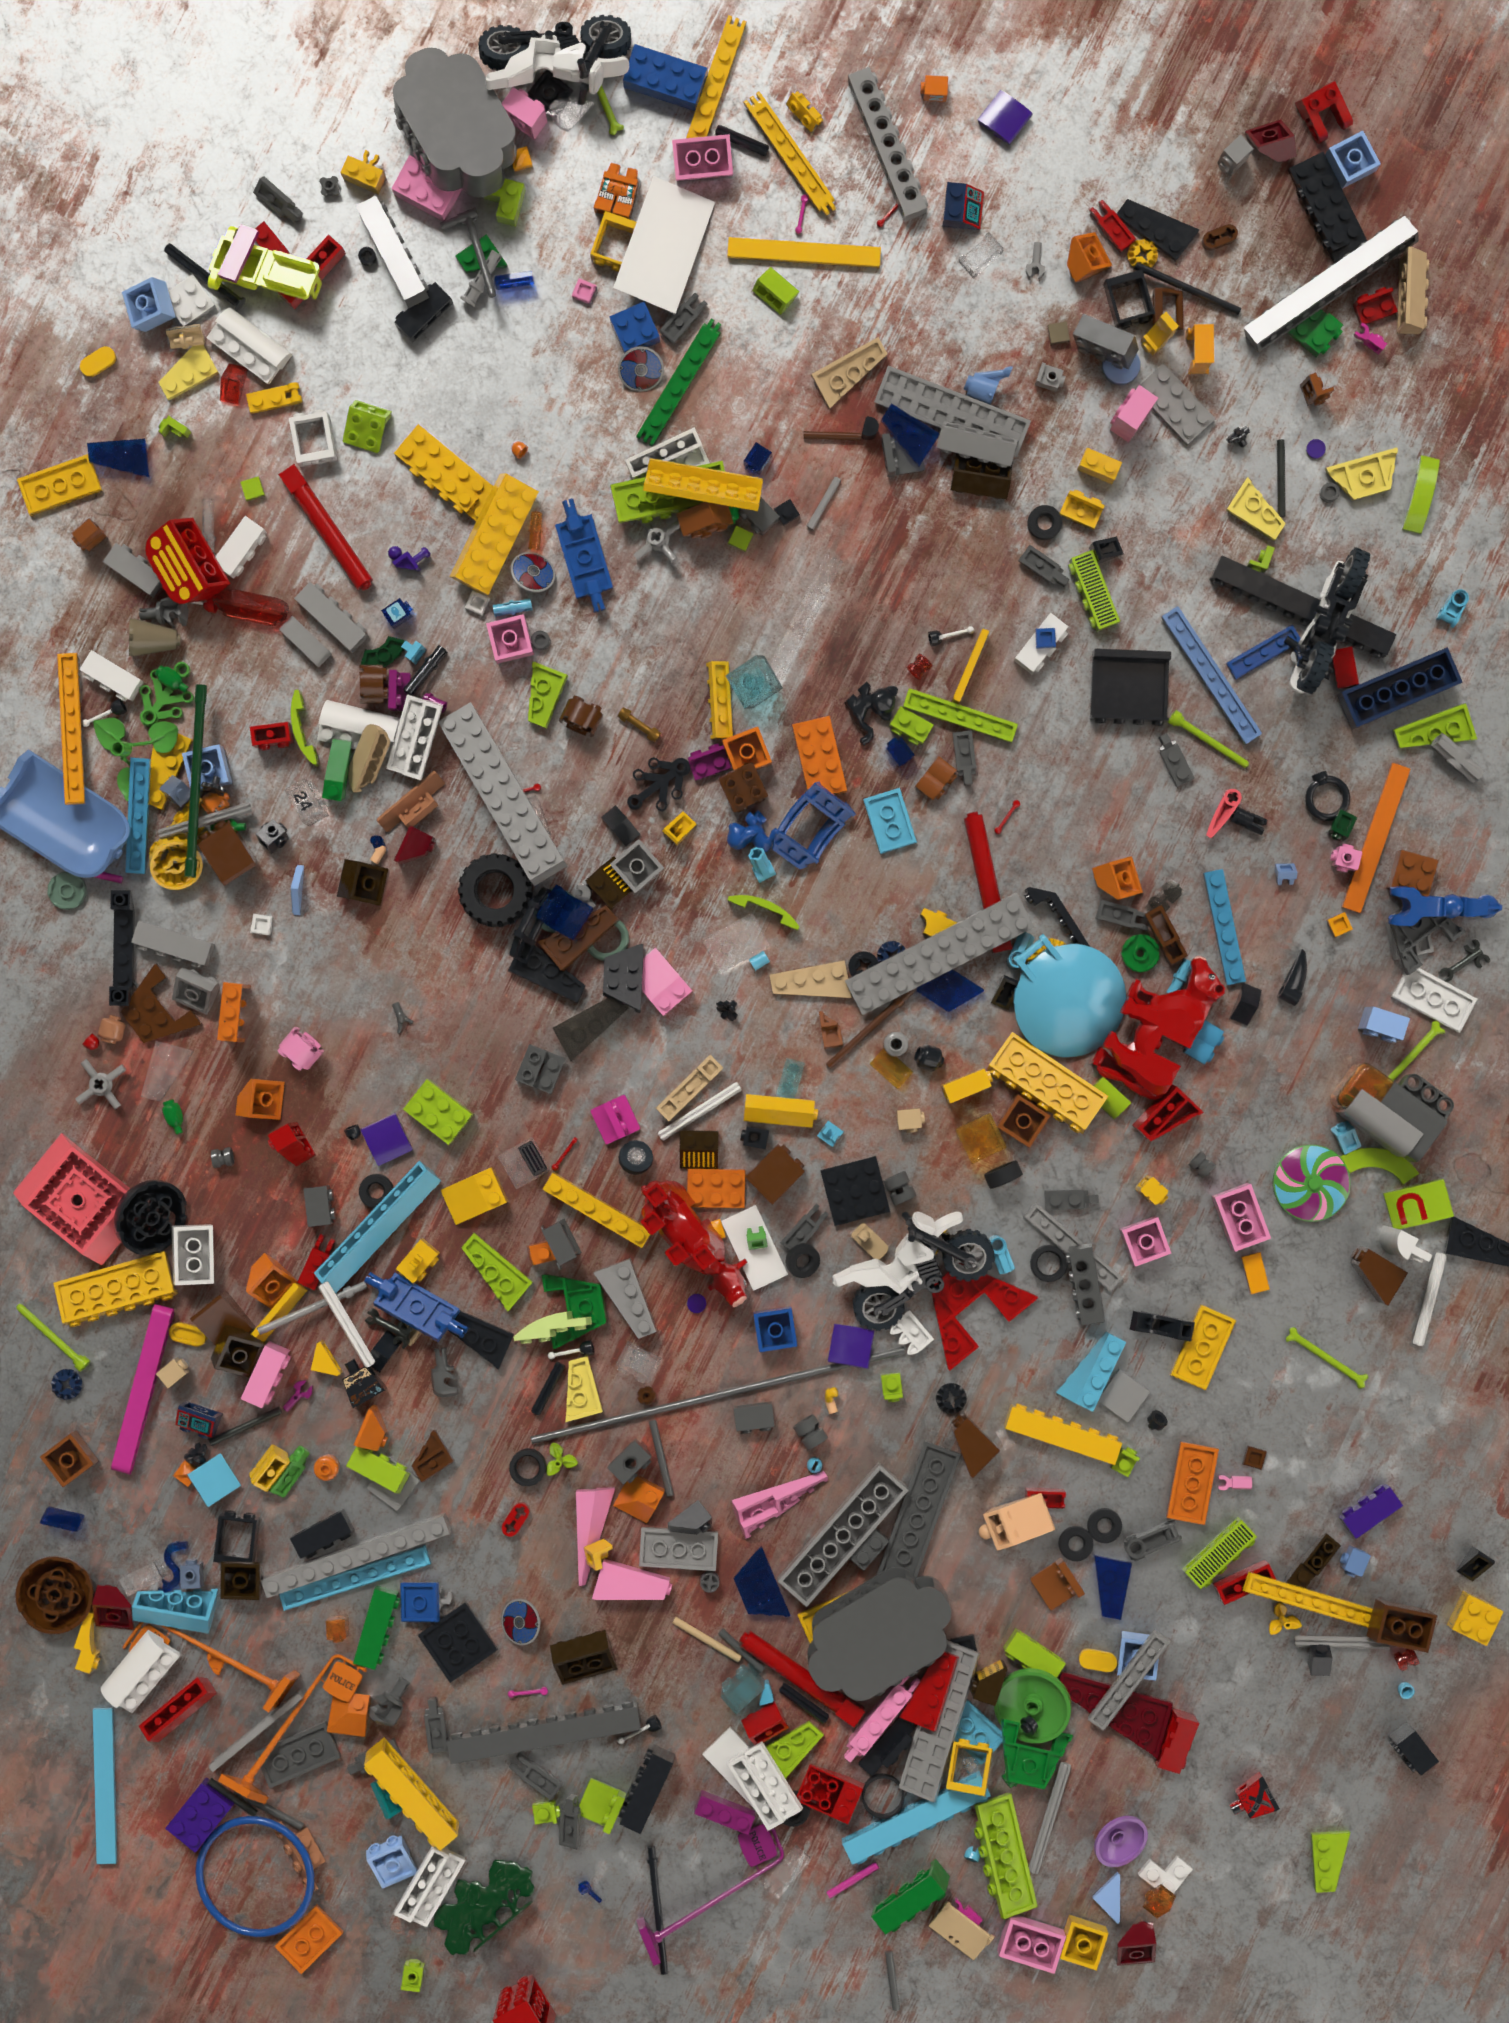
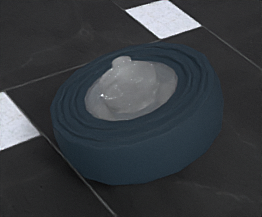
[618,1140,653,1175]

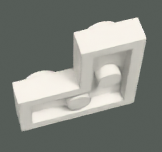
[1138,1855,1193,1899]

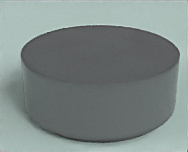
[1319,482,1340,503]
[531,631,550,651]

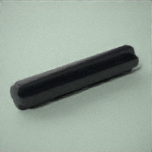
[715,125,769,156]
[531,1362,565,1416]
[779,1683,829,1724]

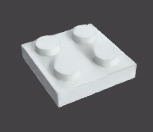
[169,274,216,327]

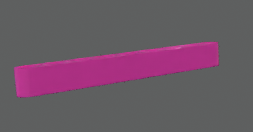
[111,1304,175,1475]

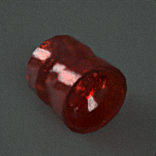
[906,653,933,680]
[1393,1648,1420,1672]

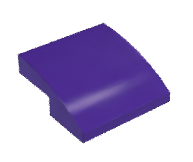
[977,90,1033,145]
[361,1113,413,1166]
[828,1324,875,1369]

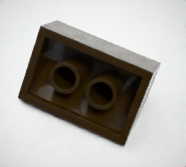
[950,453,1013,500]
[550,1630,617,1685]

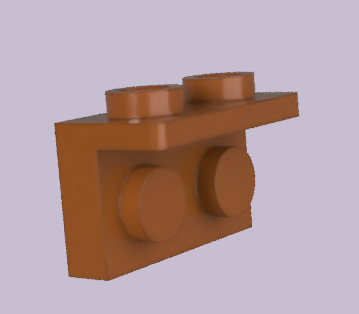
[1300,372,1334,406]

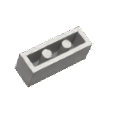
[103,543,162,598]

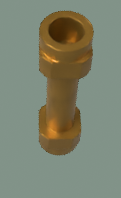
[617,707,661,742]

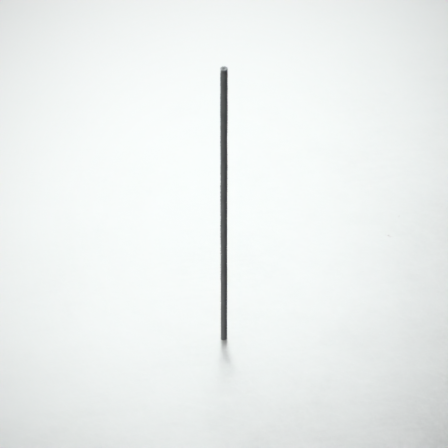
[531,1346,905,1444]

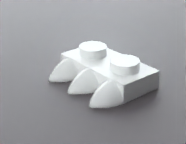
[890,1310,934,1355]

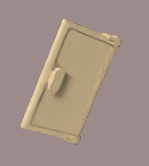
[929,1901,994,1961]

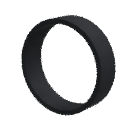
[862,1773,905,1819]

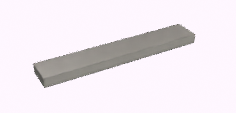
[1023,1203,1123,1292]
[1088,1629,1170,1731]
[209,1689,305,1772]

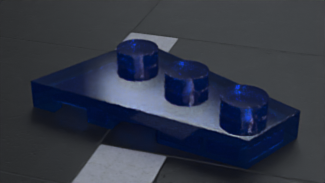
[881,403,940,467]
[87,438,150,478]
[1094,1555,1132,1620]

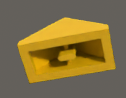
[662,811,697,846]
[311,1340,343,1376]

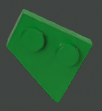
[455,234,508,273]

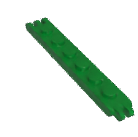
[636,318,721,447]

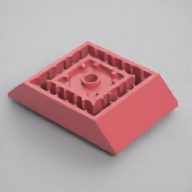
[13,1133,136,1265]

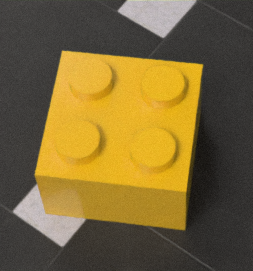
[1446,1590,1504,1646]
[1060,1915,1109,1971]

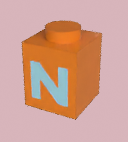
[920,75,948,102]

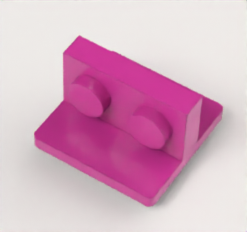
[591,1095,640,1144]

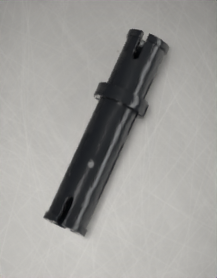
[403,645,448,696]

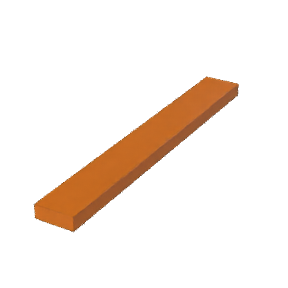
[1341,763,1411,914]

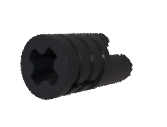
[1230,806,1268,835]

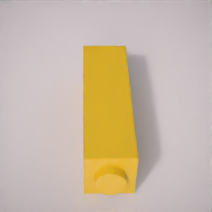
[744,1094,818,1128]

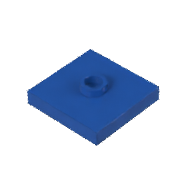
[400,1582,440,1622]

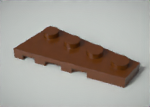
[538,905,620,971]

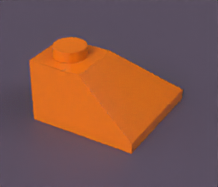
[1067,232,1113,282]
[1092,856,1143,900]
[235,1079,285,1120]
[246,1253,298,1309]
[354,1405,388,1451]
[613,1475,665,1523]
[327,1693,372,1737]

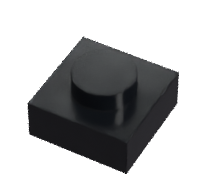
[774,499,800,526]

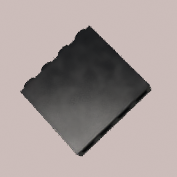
[1090,648,1171,726]

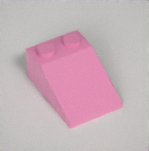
[642,948,693,1016]

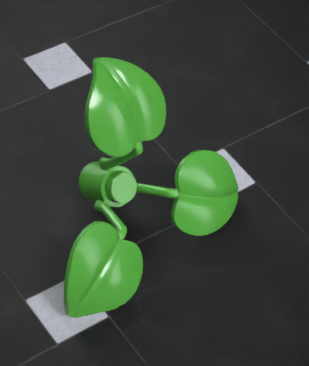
[93,718,179,801]

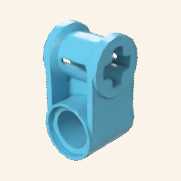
[1436,589,1469,628]

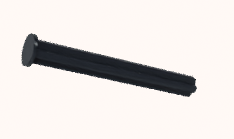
[164,243,246,311]

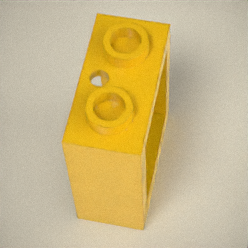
[590,211,637,272]
[946,1738,993,1797]

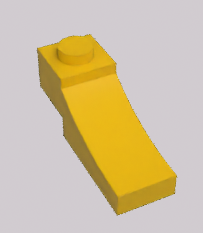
[1140,312,1179,356]
[74,1608,101,1674]

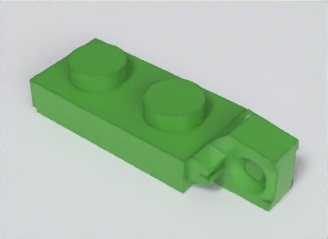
[269,1445,310,1498]

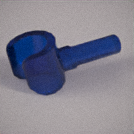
[578,1881,602,1903]

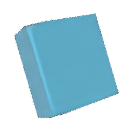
[759,1679,774,1706]

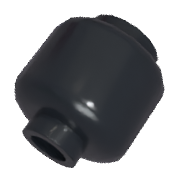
[914,1044,944,1072]

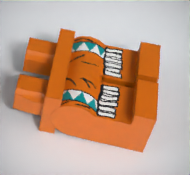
[593,163,639,220]

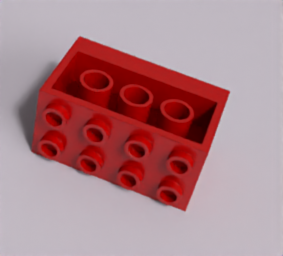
[492,1974,556,2023]

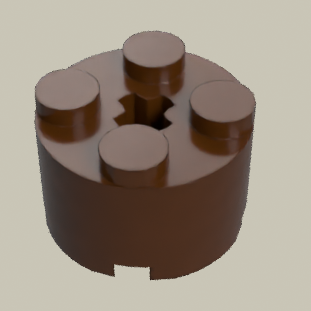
[359,665,387,704]
[559,695,603,737]

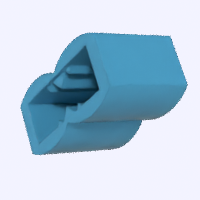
[1183,1020,1224,1064]

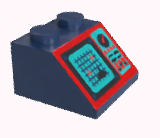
[942,182,984,230]
[175,1401,223,1439]

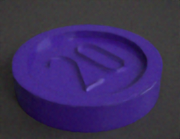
[1306,439,1326,459]
[687,1294,706,1313]

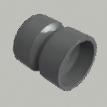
[883,1171,917,1206]
[793,1414,828,1450]

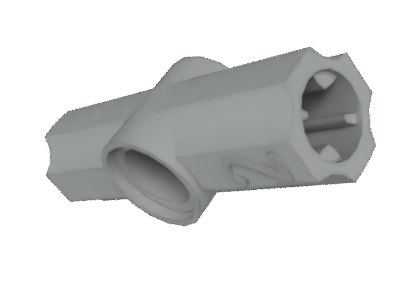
[1431,733,1484,783]

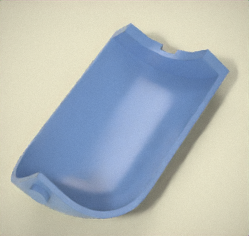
[0,749,130,878]

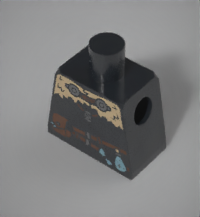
[342,1359,387,1408]

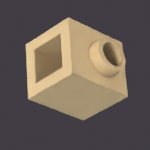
[896,1108,925,1133]
[156,1357,190,1388]

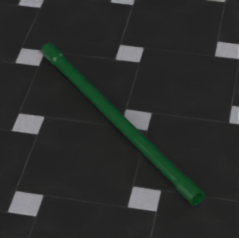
[184,684,207,878]

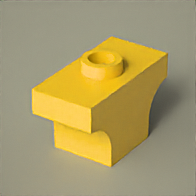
[920,908,957,937]

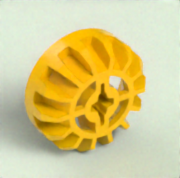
[149,837,203,890]

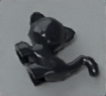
[844,681,898,745]

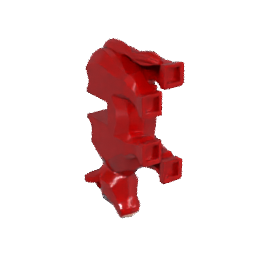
[1091,956,1226,1100]
[641,1180,747,1307]

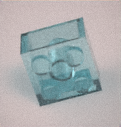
[726,655,783,709]
[720,1663,765,1714]

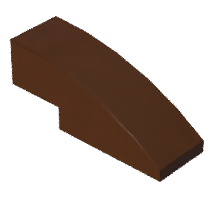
[1144,905,1188,965]

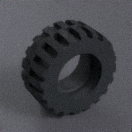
[458,853,533,927]

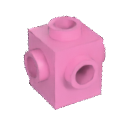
[1330,844,1362,873]

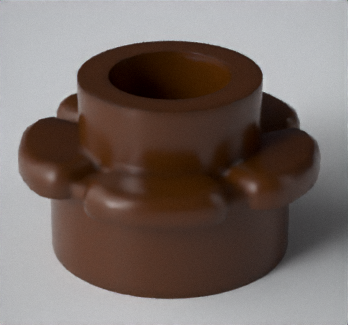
[637,1386,656,1405]

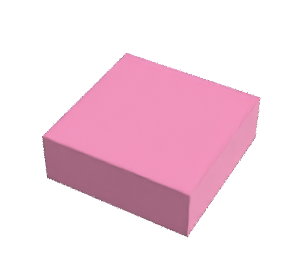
[571,278,597,304]

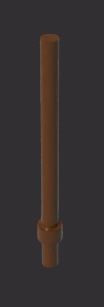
[826,989,915,1069]

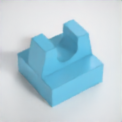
[401,640,427,665]
[817,1121,844,1147]

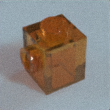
[326,1615,350,1643]
[1142,1884,1176,1919]

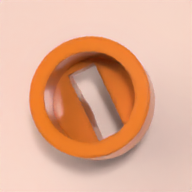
[512,441,528,459]

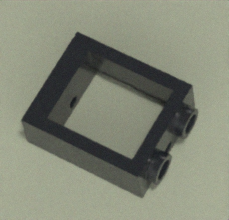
[1103,269,1155,329]
[213,1510,260,1563]

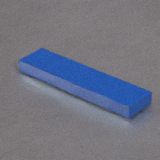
[1226,624,1301,680]

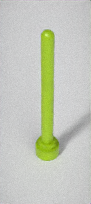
[1168,710,1249,768]
[16,1304,90,1372]

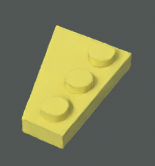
[159,345,219,400]
[1226,477,1286,541]
[566,1356,603,1422]

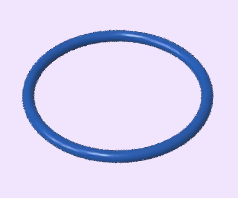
[195,1816,315,1937]

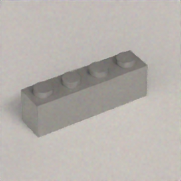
[937,421,1018,468]
[294,582,368,653]
[131,921,215,968]

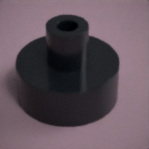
[1147,1410,1168,1431]

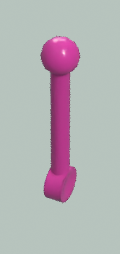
[795,194,808,234]
[508,1687,548,1698]

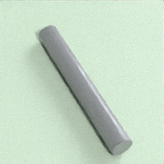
[807,477,841,530]

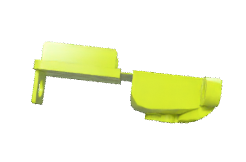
[208,226,322,300]

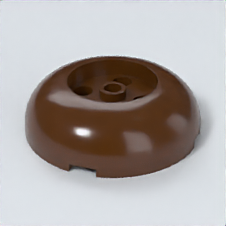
[15,1556,94,1634]

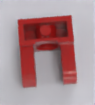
[1295,81,1353,144]

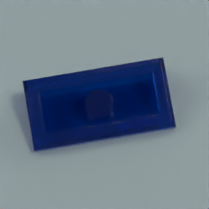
[494,270,534,290]
[40,1506,85,1532]

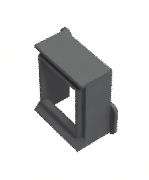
[541,1218,582,1270]

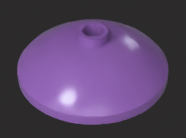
[1094,1816,1148,1867]

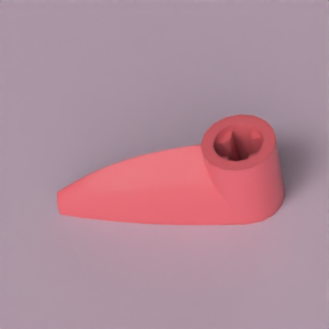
[1206,789,1242,838]

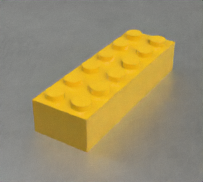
[449,473,539,595]
[364,1737,459,1851]

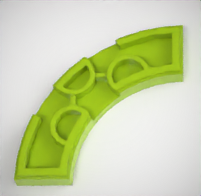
[1340,1148,1419,1184]

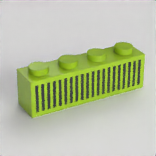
[1068,550,1120,632]
[1182,1517,1257,1589]

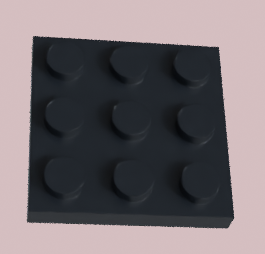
[820,1156,890,1226]
[418,1601,498,1683]

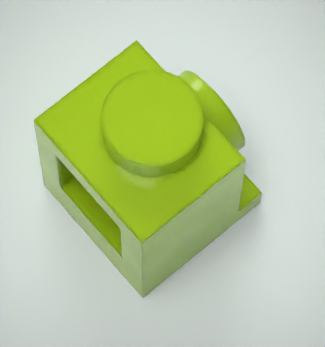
[401,1959,425,1992]

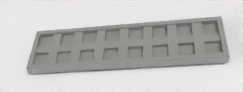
[874,365,1031,457]
[899,1640,981,1803]

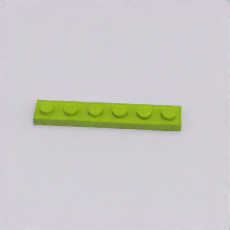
[903,688,1018,743]

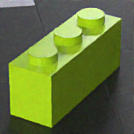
[346,1446,411,1494]
[1003,1628,1066,1678]

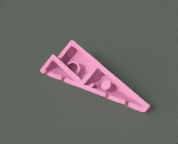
[731,1471,828,1539]
[576,1487,615,1586]

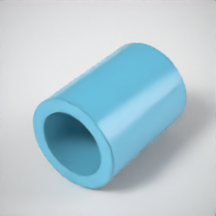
[749,951,770,971]

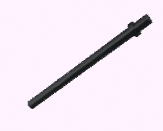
[647,1846,668,1975]

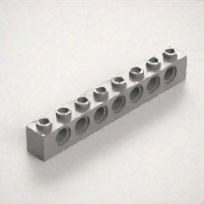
[847,67,928,222]

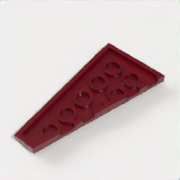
[1059,1670,1173,1759]

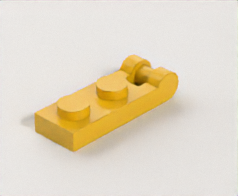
[246,382,303,414]

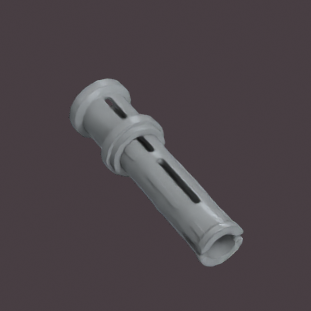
[460,250,502,307]

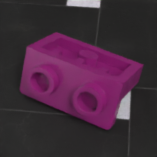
[388,670,411,711]
[688,743,731,781]

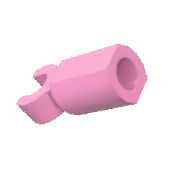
[1218,1475,1252,1490]

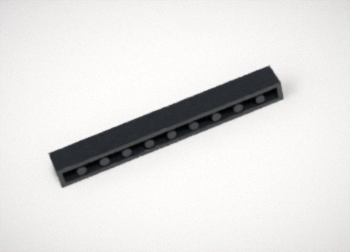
[1209,555,1397,659]

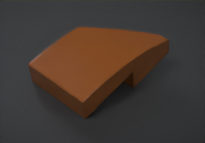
[819,1011,843,1049]

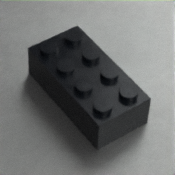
[618,1744,675,1834]

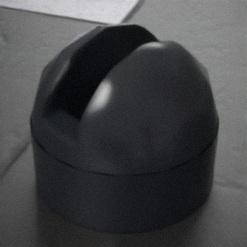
[344,1124,361,1140]

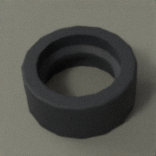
[984,1160,1023,1189]
[1030,1245,1068,1282]
[509,1448,546,1487]

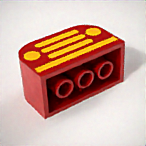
[145,517,231,604]

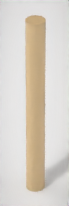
[672,1617,742,1663]

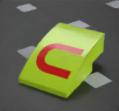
[1383,1179,1454,1229]

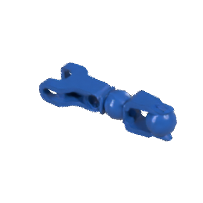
[1388,886,1502,926]

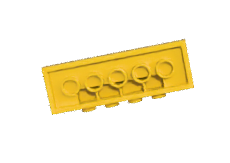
[394,424,493,522]

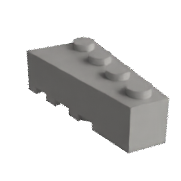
[594,1258,657,1339]

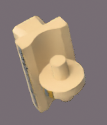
[166,324,205,349]

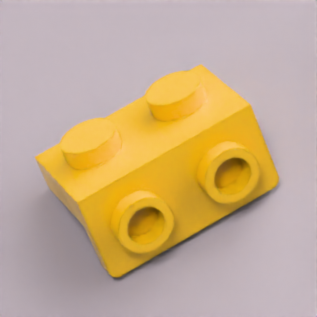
[1059,490,1105,530]

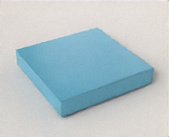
[187,1453,241,1507]

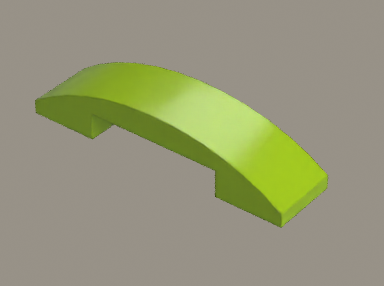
[1402,455,1440,534]
[291,689,320,766]
[727,895,799,931]

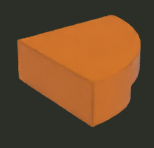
[207,1653,225,1675]

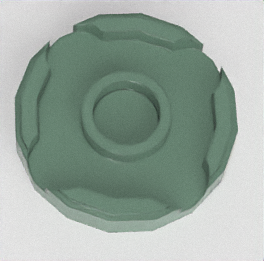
[47,872,87,910]

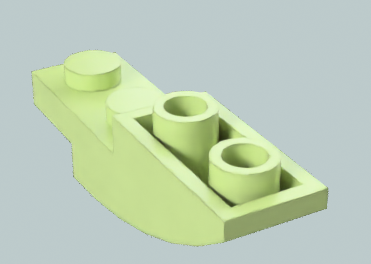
[513,1311,592,1344]

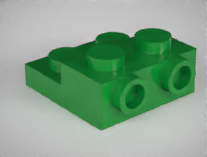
[1287,309,1343,357]

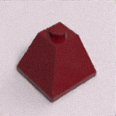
[1245,119,1297,162]
[394,826,436,865]
[92,1585,135,1630]
[1116,1921,1157,1966]

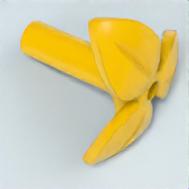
[1269,1602,1302,1635]

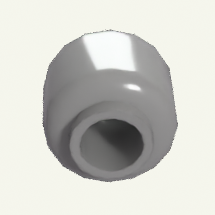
[883,1032,908,1056]

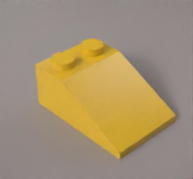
[440,1167,509,1225]

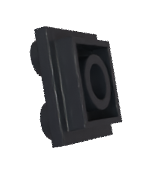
[527,69,574,118]

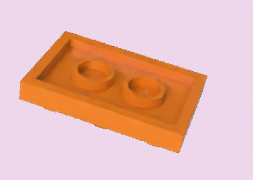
[687,1169,745,1208]
[274,1904,344,1974]

